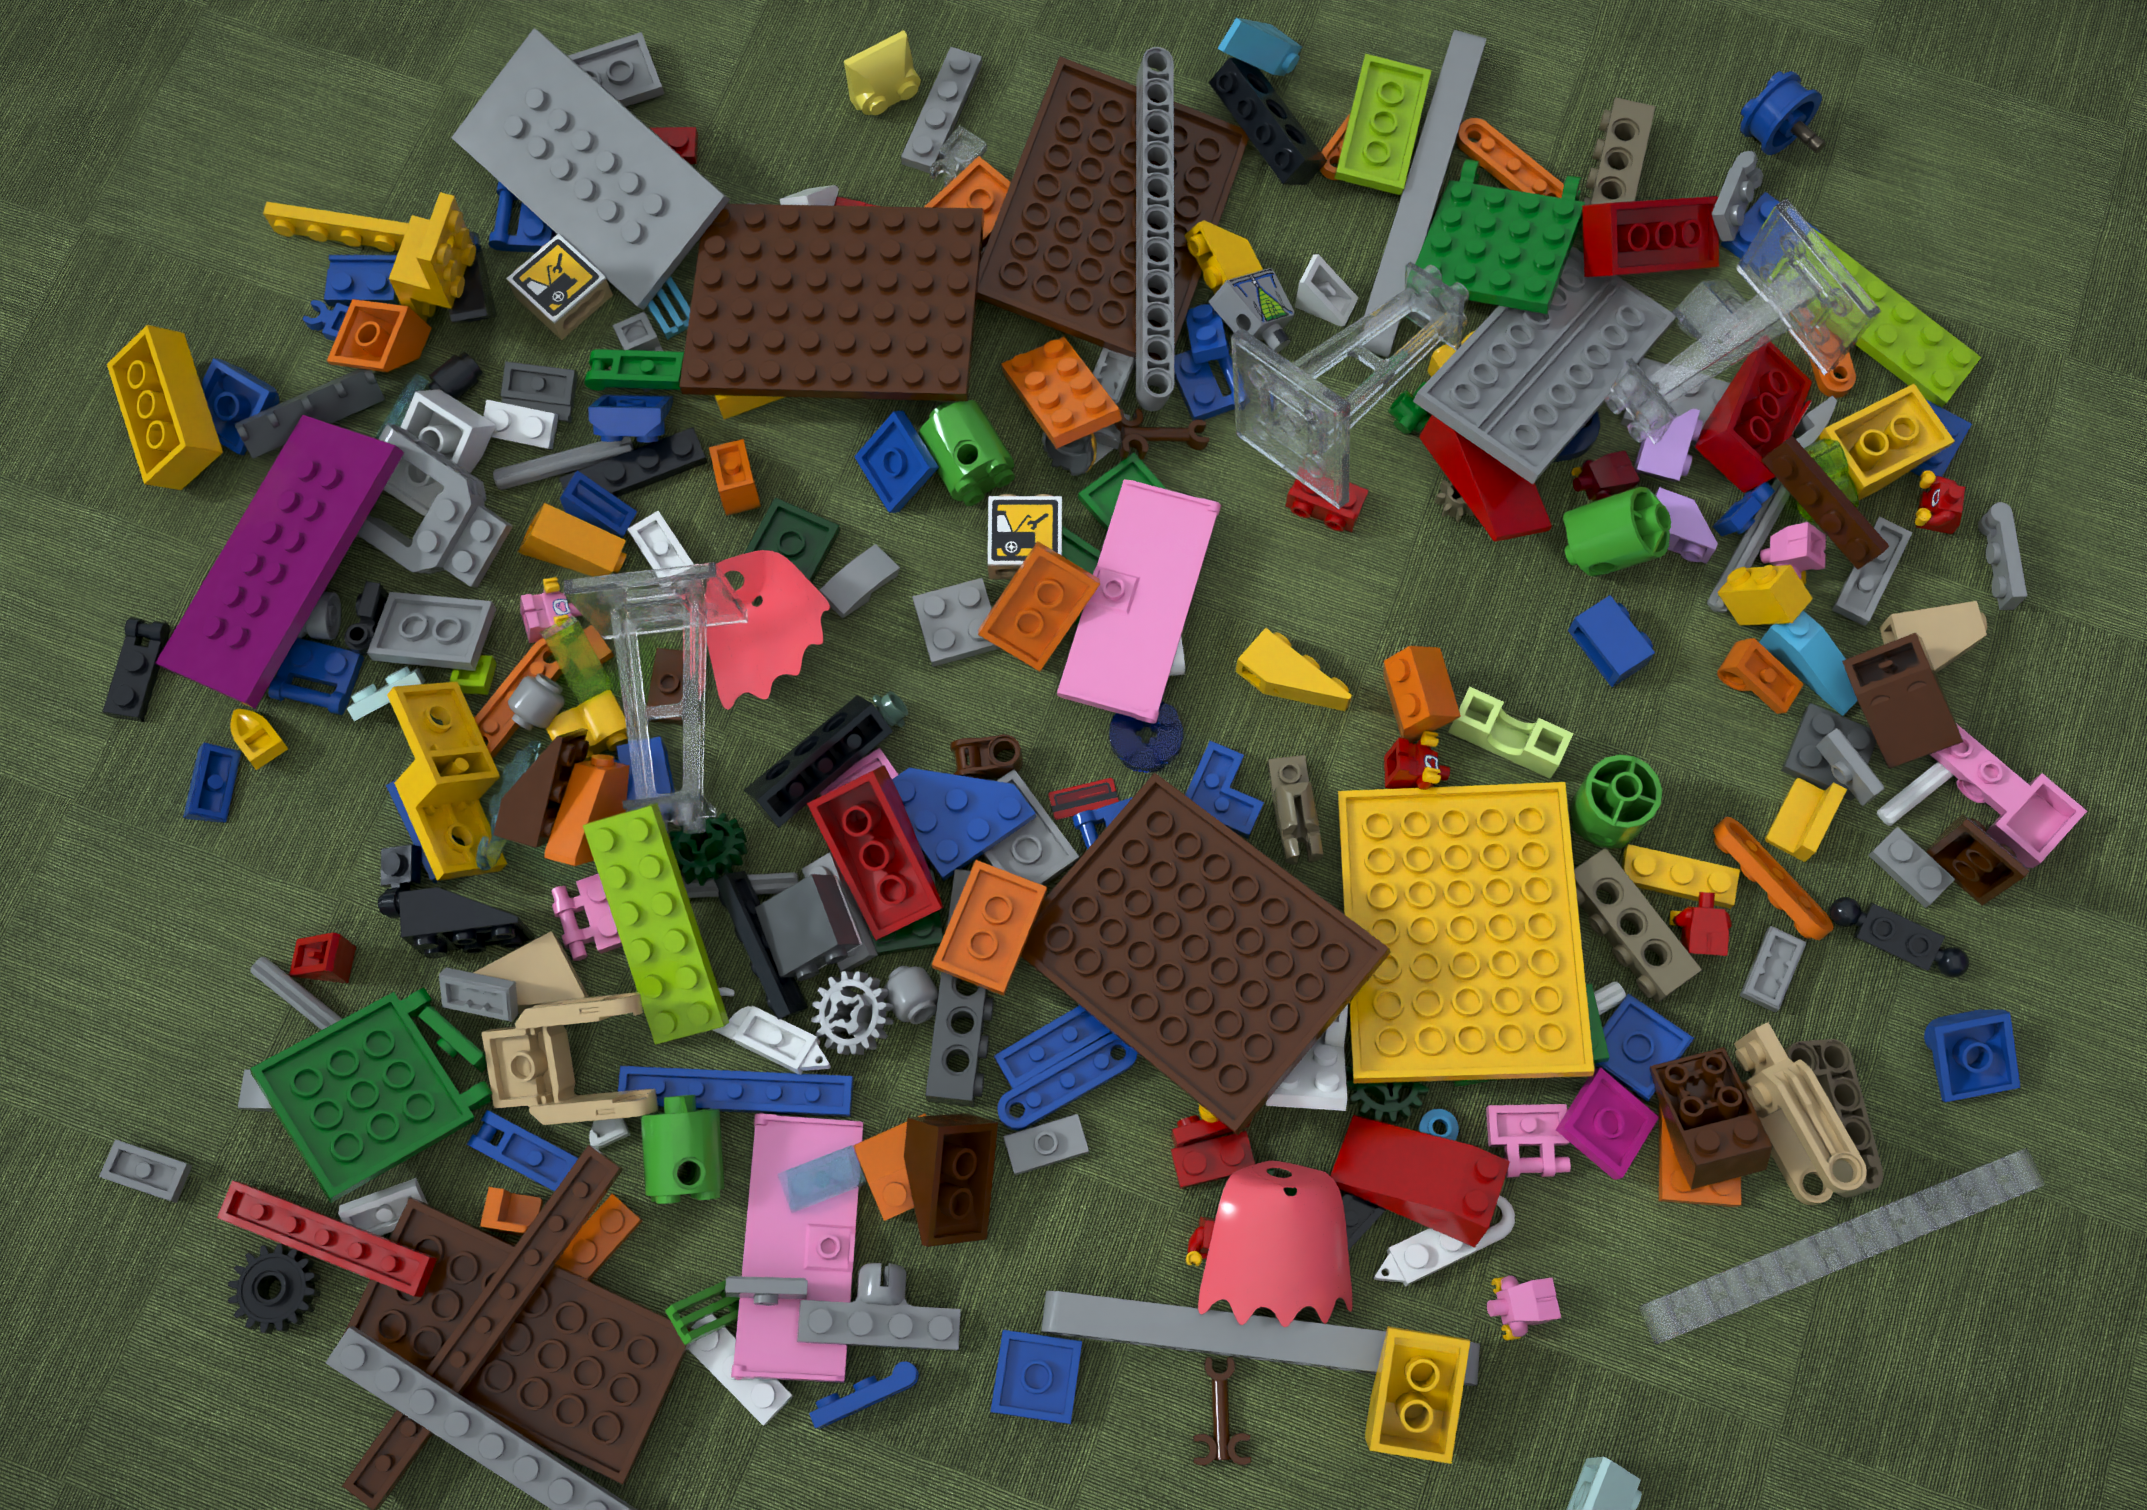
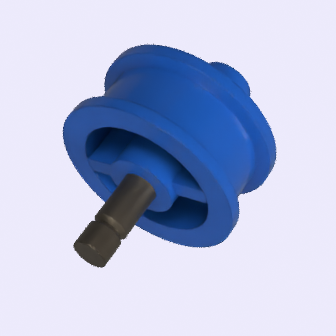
[1740,71,1826,155]

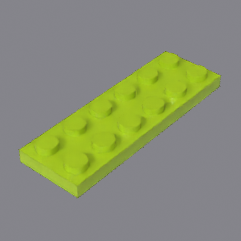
[1771,228,1981,408]
[583,803,729,1045]

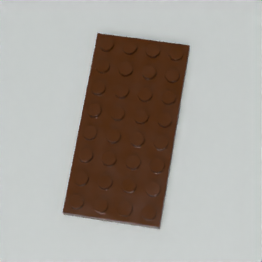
[342,1198,694,1484]

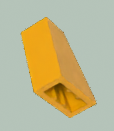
[518,503,627,580]

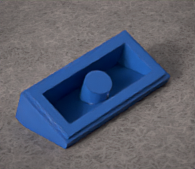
[183,743,242,823]

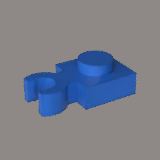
[303,300,349,342]
[1712,482,1775,537]

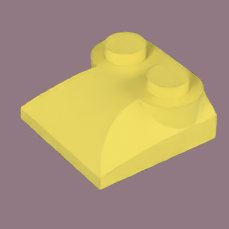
[844,30,921,115]

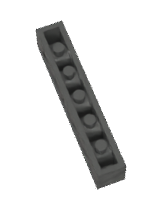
[925,869,994,1107]

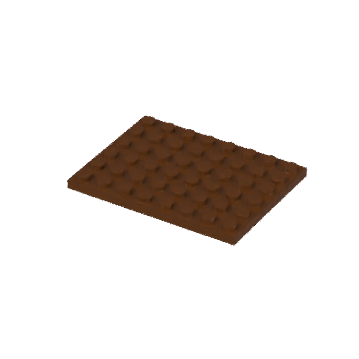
[977,56,1249,361]
[679,204,984,401]
[1020,773,1391,1135]

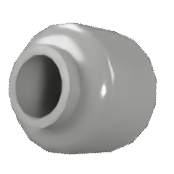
[508,673,565,731]
[884,966,939,1024]

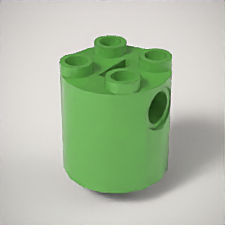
[918,400,1015,506]
[1563,486,1671,577]
[1570,754,1662,848]
[641,1095,725,1204]

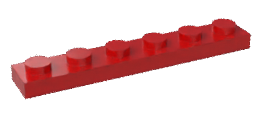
[217,1180,437,1297]

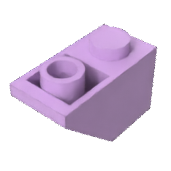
[1634,409,1703,482]
[1655,487,1718,564]

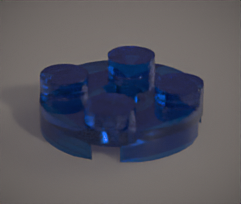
[1109,702,1183,773]

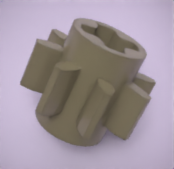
[1435,480,1474,522]

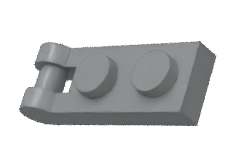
[1978,502,2027,610]

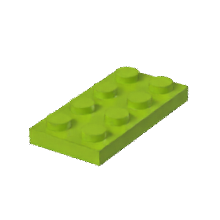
[1334,54,1432,195]

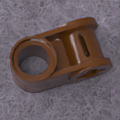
[950,734,1023,780]

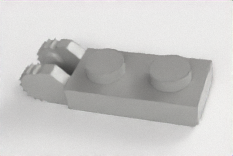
[1711,150,1763,242]

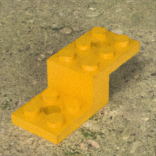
[389,192,476,322]
[387,682,507,881]

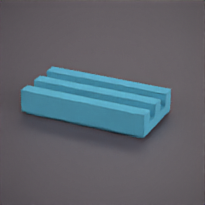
[647,276,690,340]

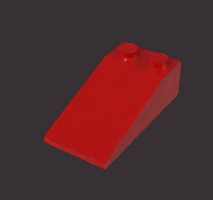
[1582,196,1719,277]
[1695,336,1812,493]
[1419,415,1552,542]
[807,765,943,941]
[1330,1115,1510,1248]

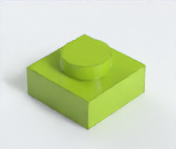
[449,655,497,695]

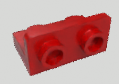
[1285,464,1369,533]

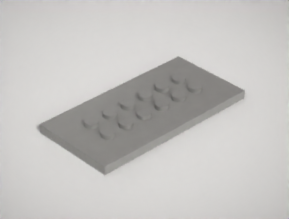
[451,28,730,310]
[1413,246,1677,484]

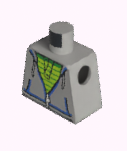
[1209,268,1294,353]

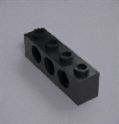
[1208,57,1327,185]
[744,695,893,828]

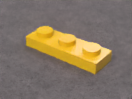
[1621,844,1740,909]

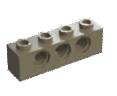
[1582,97,1656,232]
[1574,847,1702,1003]

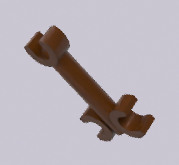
[1114,409,1209,459]
[1193,1357,1251,1466]

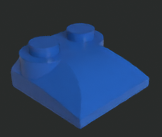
[201,358,280,455]
[588,395,673,442]
[1924,1009,2021,1102]

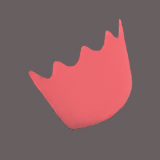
[702,550,830,710]
[1198,1161,1353,1327]

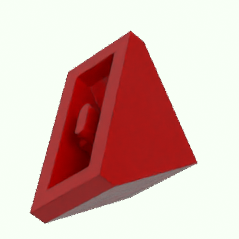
[289,933,356,983]

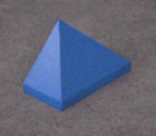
[560,470,637,538]

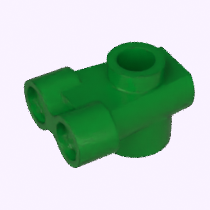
[1388,382,1431,434]

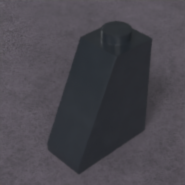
[449,231,497,324]

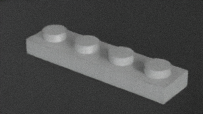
[901,47,982,174]

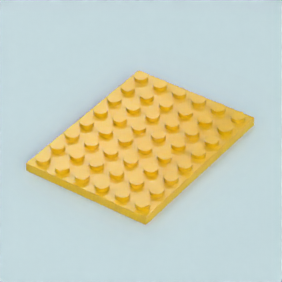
[1338,782,1594,1083]

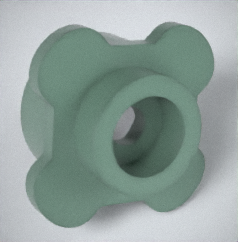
[872,691,908,727]

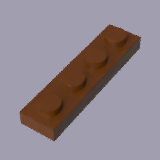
[1761,435,1889,570]

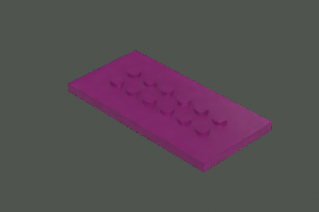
[155,415,404,709]

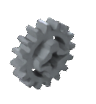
[811,971,894,1055]

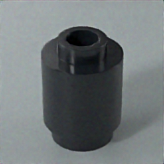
[428,352,483,400]

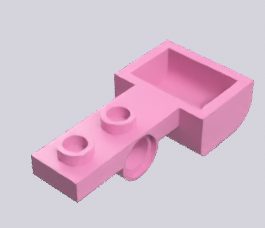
[1930,723,2087,868]

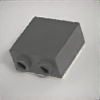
[755,874,862,981]

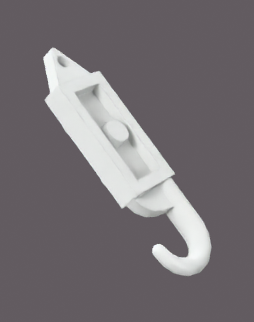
[713,987,831,1075]
[1374,1195,1515,1287]

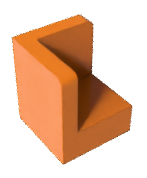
[480,1187,543,1236]

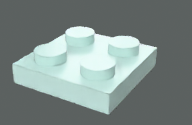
[347,666,426,721]

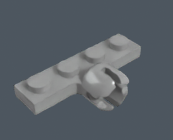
[797,1263,961,1351]

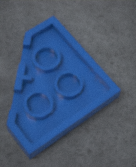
[892,768,1036,881]

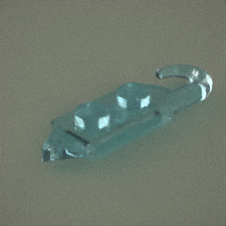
[476,740,541,871]

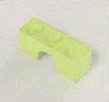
[1448,686,1574,779]

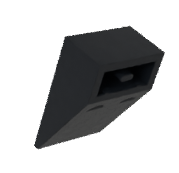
[399,887,535,958]

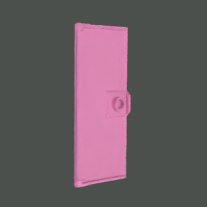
[1057,479,1221,724]
[731,1113,863,1383]

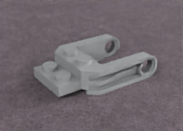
[357,423,513,588]

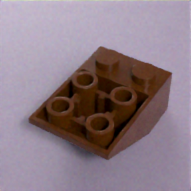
[1842,633,1964,769]
[493,728,589,848]
[1650,1047,1773,1189]

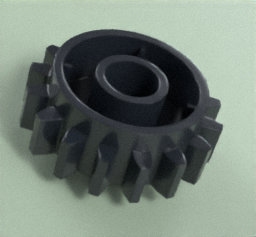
[228,1244,321,1334]

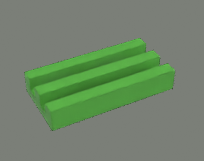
[665,1280,740,1346]

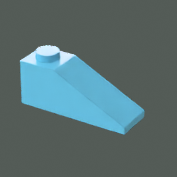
[1218,18,1302,76]
[1759,611,1858,716]

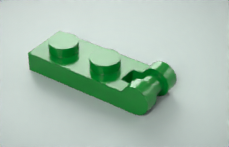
[584,349,684,391]

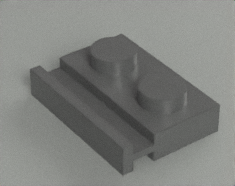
[501,361,578,423]

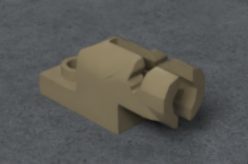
[1267,755,1324,865]

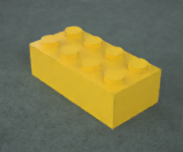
[107,325,223,490]

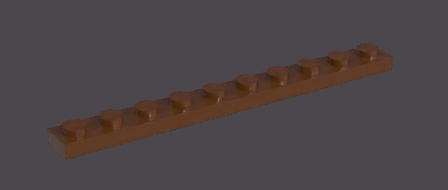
[342,1145,624,1510]

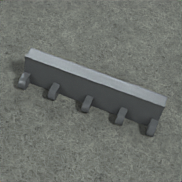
[234,369,385,459]

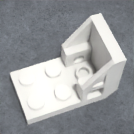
[1266,1005,1348,1111]

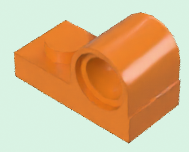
[709,439,761,516]
[1717,638,1804,714]

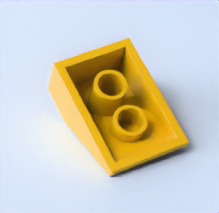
[1811,384,1955,504]
[1364,1326,1470,1464]

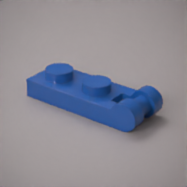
[466,1110,579,1192]
[809,1361,919,1430]

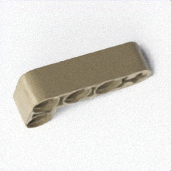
[1783,1039,1883,1198]

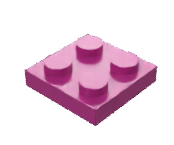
[1556,1067,1659,1180]

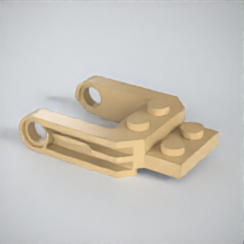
[481,992,659,1125]
[1734,1022,1867,1205]

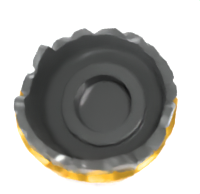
[1042,432,1097,476]

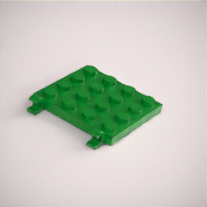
[1409,159,1585,314]
[250,988,492,1203]

